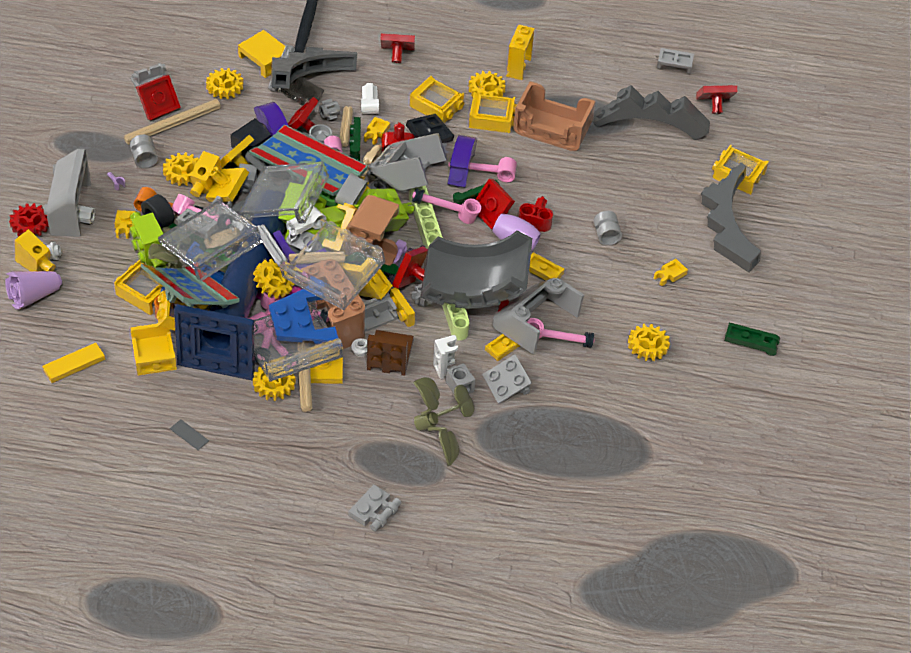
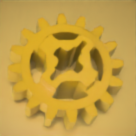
[206,68,244,99]
[468,71,506,97]
[163,152,199,186]
[253,259,295,299]
[628,324,670,361]
[253,361,296,401]

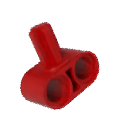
[381,122,415,152]
[519,196,553,232]

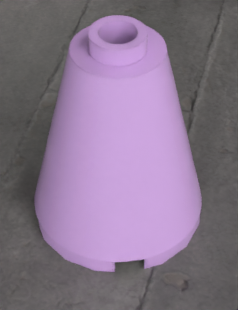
[5,271,62,310]

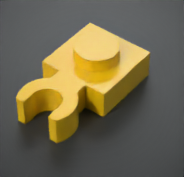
[364,117,390,145]
[114,210,135,239]
[653,258,688,286]

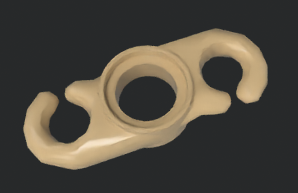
[362,144,382,176]

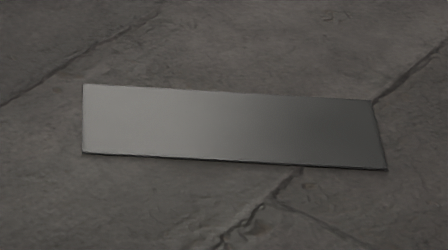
[169,419,209,450]

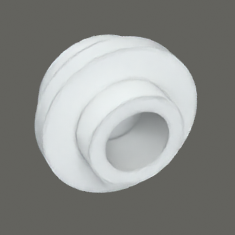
[47,242,62,260]
[351,339,367,357]

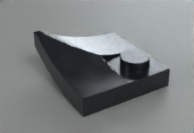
[406,113,455,143]

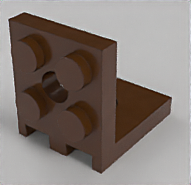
[367,330,414,376]

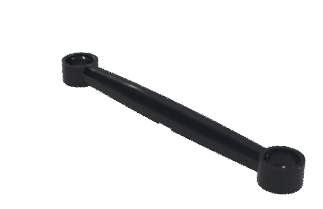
[294,0,318,53]

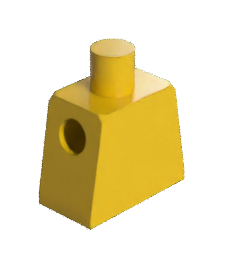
[190,151,222,197]
[15,229,56,271]

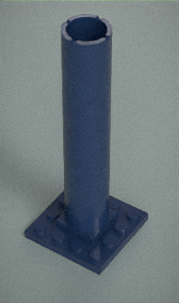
[174,191,287,381]

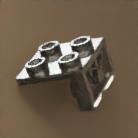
[278,77,324,108]

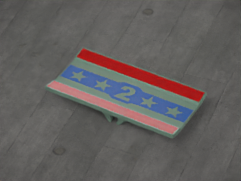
[249,124,368,196]
[141,264,239,308]

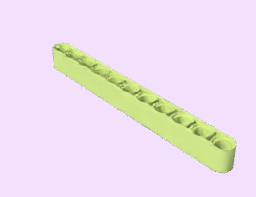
[409,185,469,340]

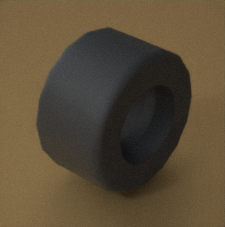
[141,194,175,229]

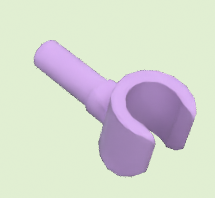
[107,172,125,190]
[393,239,407,265]

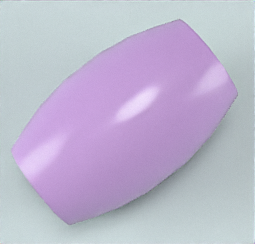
[492,214,541,252]

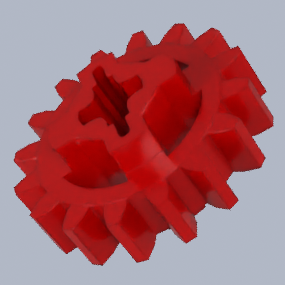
[9,203,49,236]

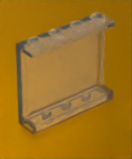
[239,161,329,227]
[158,200,262,281]
[280,218,386,310]
[254,301,343,382]

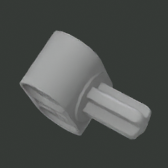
[335,173,368,205]

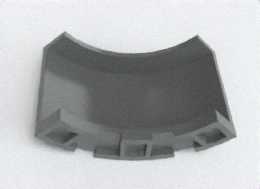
[420,230,533,309]

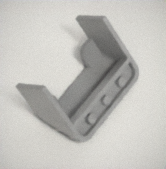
[371,133,447,193]
[44,148,91,237]
[492,278,584,354]

